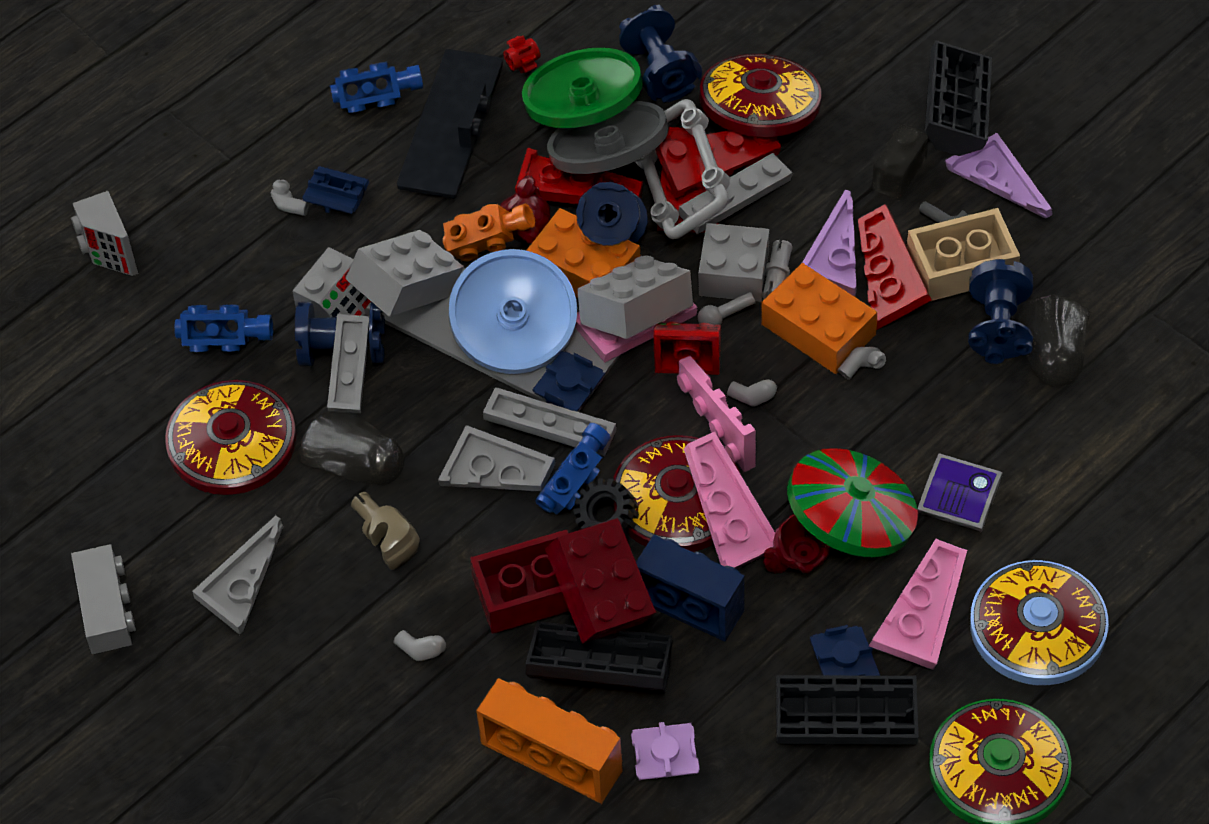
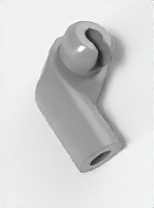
[271,180,309,216]
[838,347,886,380]
[727,379,777,407]
[394,630,446,661]

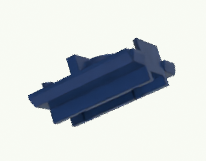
[302,166,369,214]
[532,351,605,412]
[809,625,880,676]

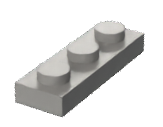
[327,314,369,413]

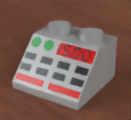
[71,191,138,276]
[293,247,371,318]

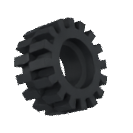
[574,478,639,537]

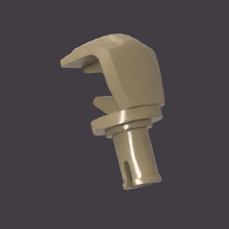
[351,492,420,570]

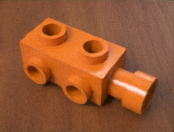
[443,203,535,261]

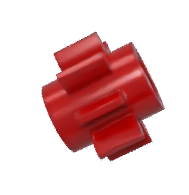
[503,35,541,73]

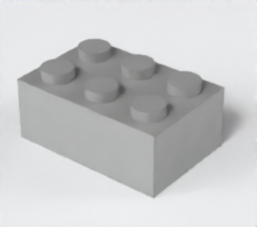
[346,230,464,317]
[577,256,693,339]

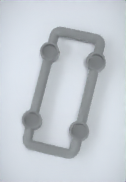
[634,99,730,239]

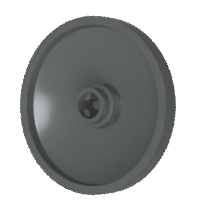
[547,101,669,174]

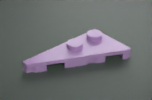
[945,133,1052,219]
[802,190,857,296]

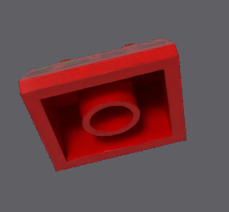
[654,322,721,375]

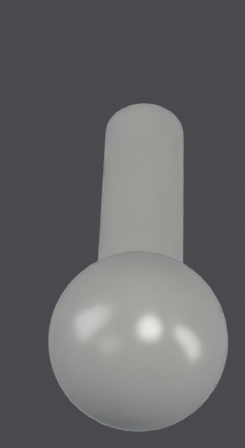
[698,292,756,325]

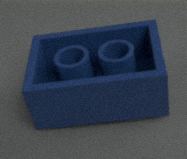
[636,535,744,642]

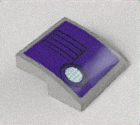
[917,454,1002,532]

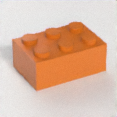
[526,208,640,297]
[762,263,877,374]

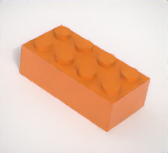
[476,678,623,804]

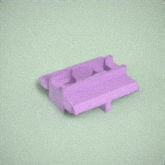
[631,722,700,780]

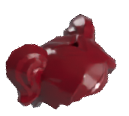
[500,175,551,244]
[763,514,830,573]

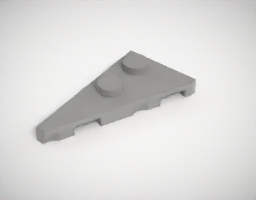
[192,515,283,634]

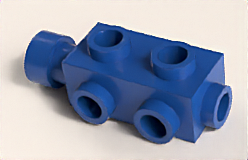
[330,62,423,113]
[175,304,273,352]
[536,423,611,515]

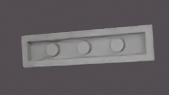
[678,153,792,234]
[483,387,616,456]

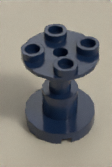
[619,5,702,102]
[576,182,648,246]
[968,259,1033,364]
[295,302,385,366]

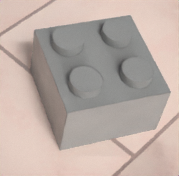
[698,223,769,302]

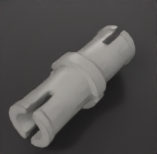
[762,240,793,299]

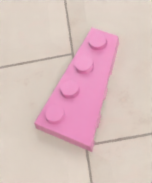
[677,356,756,472]
[684,432,775,569]
[869,539,967,670]

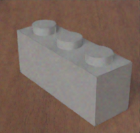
[71,544,136,654]

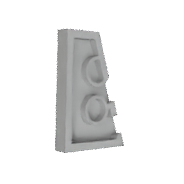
[438,425,556,491]

